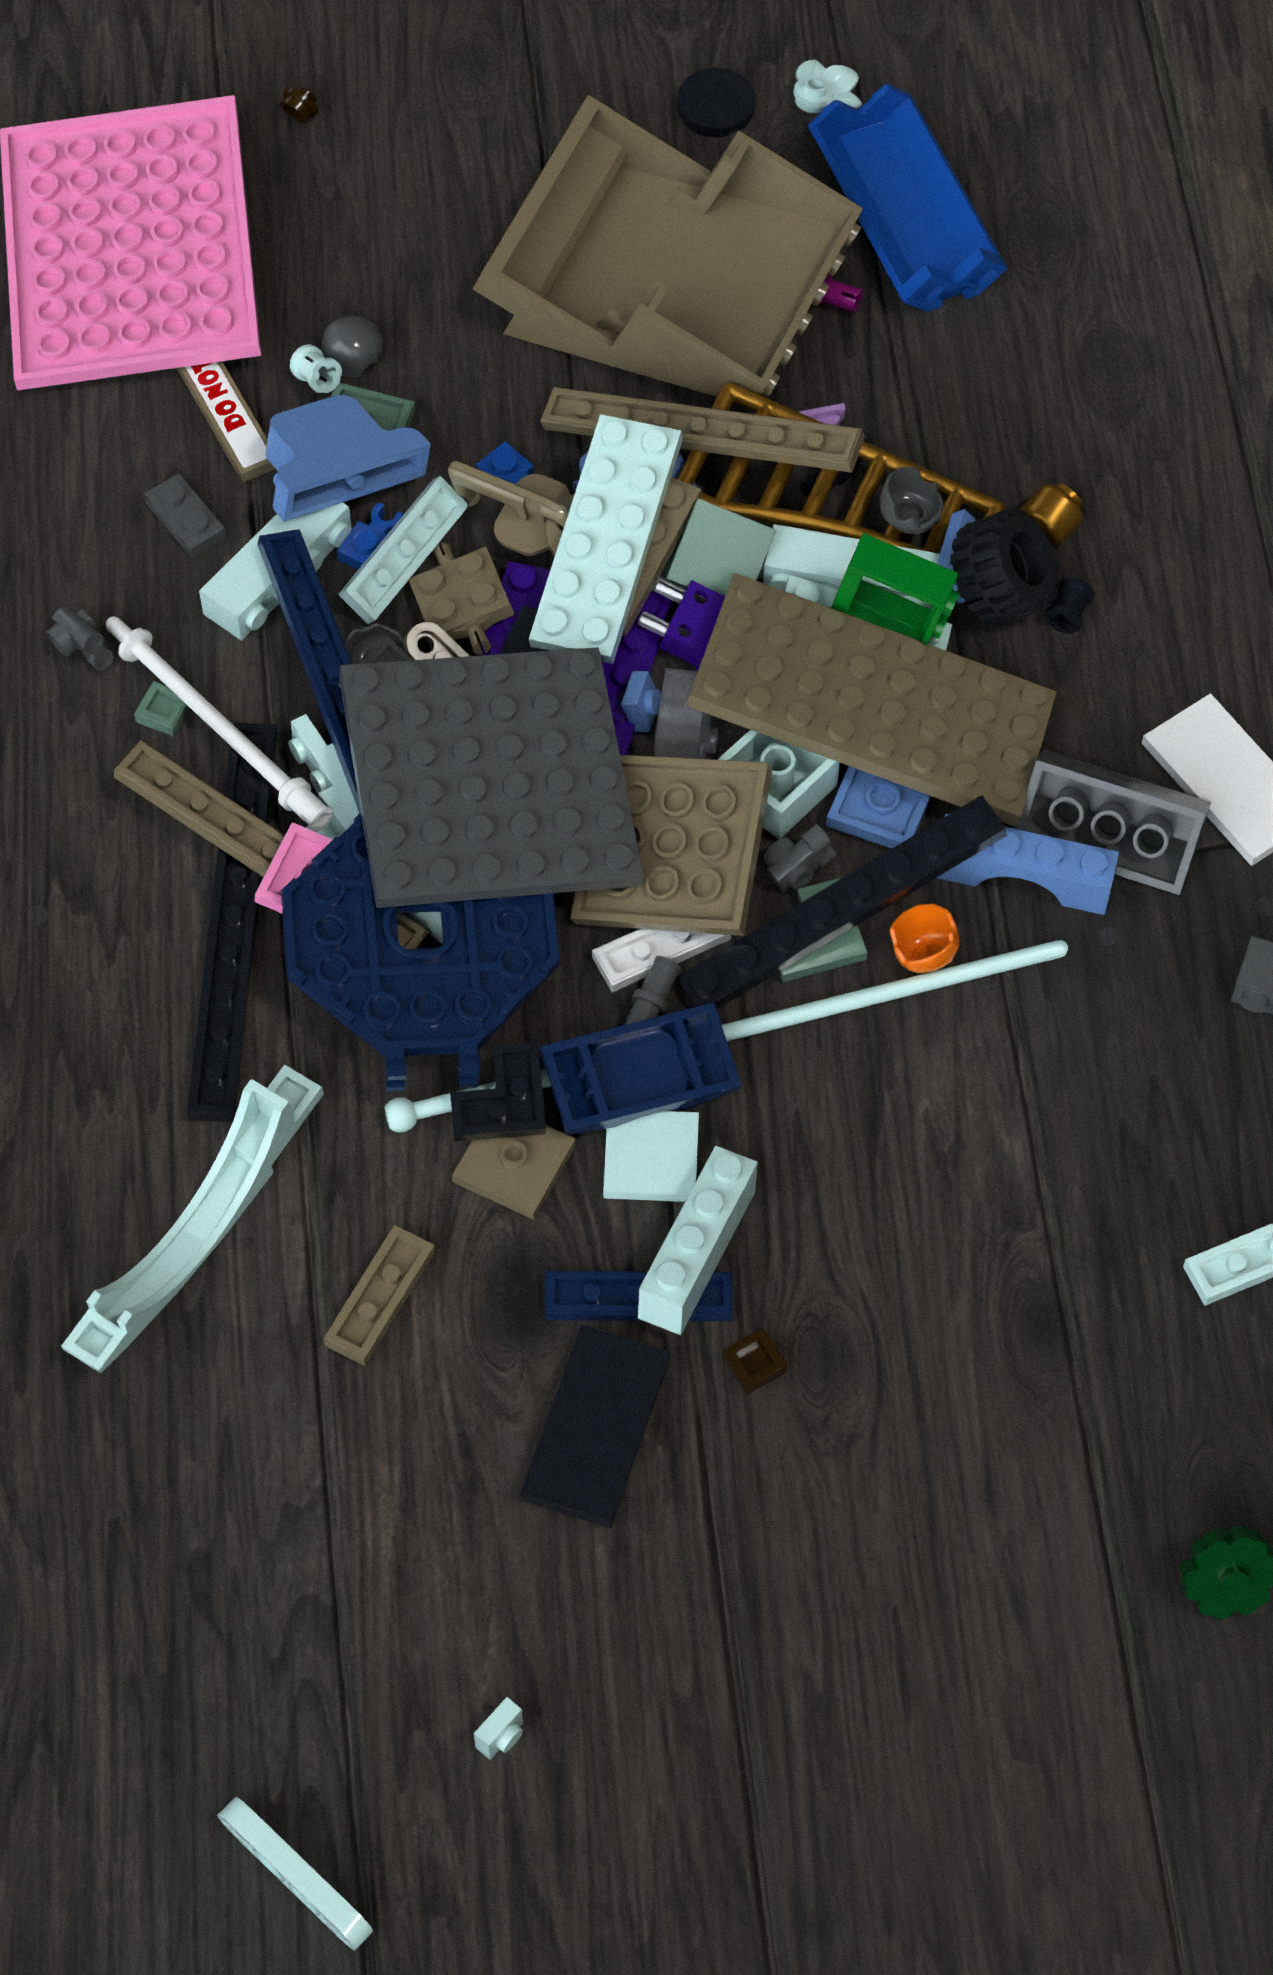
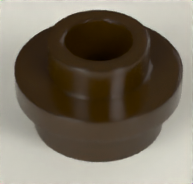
[280,86,319,123]

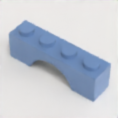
[937,814,1119,915]

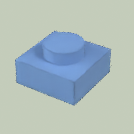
[621,671,662,732]

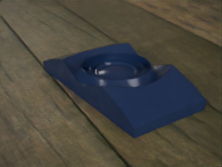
[540,1002,741,1134]

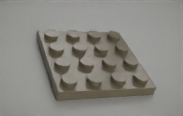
[570,755,773,936]

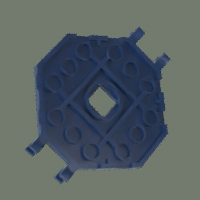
[281,812,560,1092]

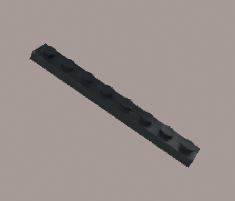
[676,795,1007,1009]

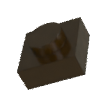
[722,1328,788,1395]

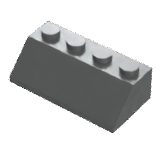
[1016,749,1211,895]

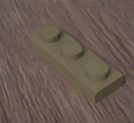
[323,1225,435,1366]

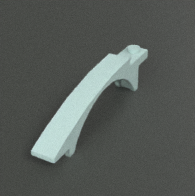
[288,714,443,944]
[61,1065,324,1373]

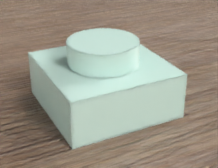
[474,1697,523,1760]

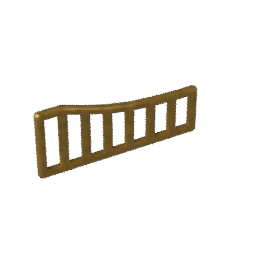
[677,382,1005,554]

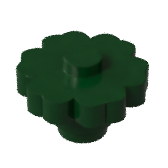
[1180,1526,1273,1619]

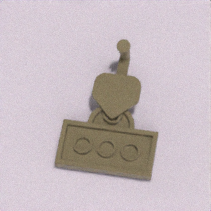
[448,461,703,638]

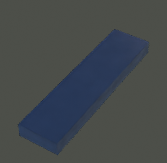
[545,1271,732,1322]

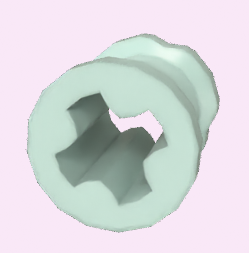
[290,344,342,393]

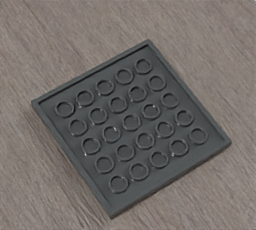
[339,647,644,908]

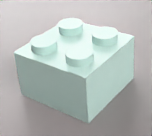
[718,730,840,840]

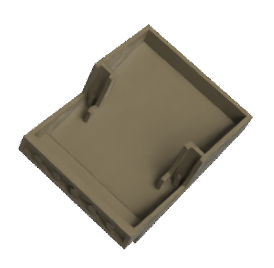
[473,95,863,397]

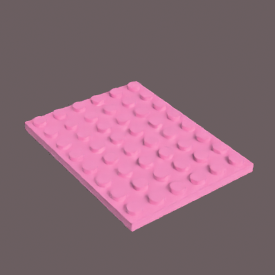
[0,95,261,390]

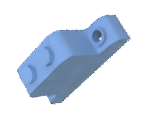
[266,395,431,521]

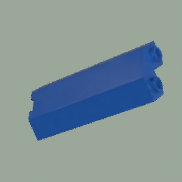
[808,84,1008,312]

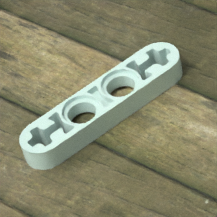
[217,1797,373,1951]

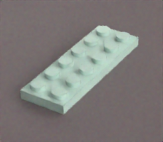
[528,414,683,664]

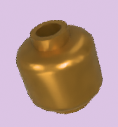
[1021,483,1083,545]

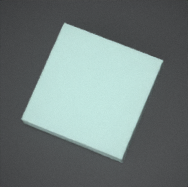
[603,1111,699,1202]

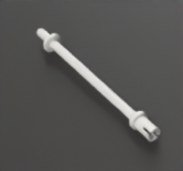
[105,616,333,832]

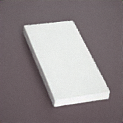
[1142,693,1273,866]

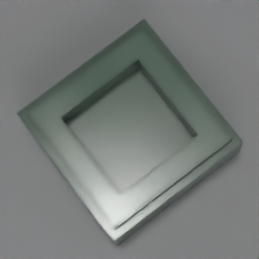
[134,681,190,737]

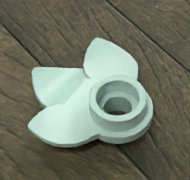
[793,60,862,113]

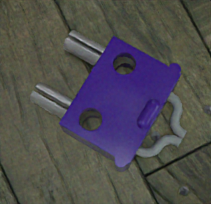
[638,578,725,671]

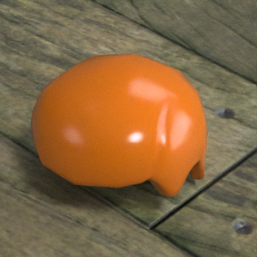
[890,903,960,974]

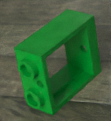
[831,533,960,646]

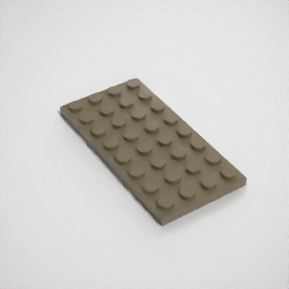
[685,573,1057,827]

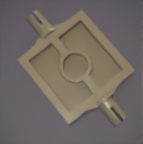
[409,543,515,655]

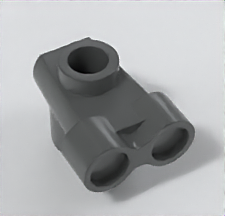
[45,606,114,670]
[763,824,837,893]

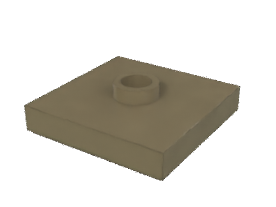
[452,1125,576,1220]

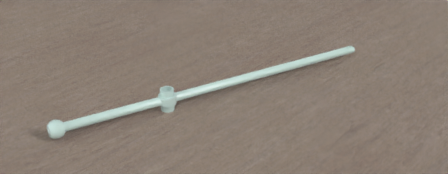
[384,940,1068,1132]

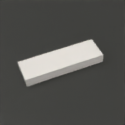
[592,929,731,992]

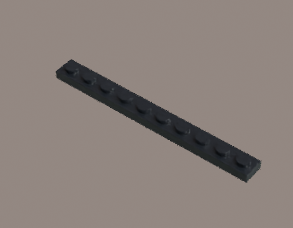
[187,722,278,1122]

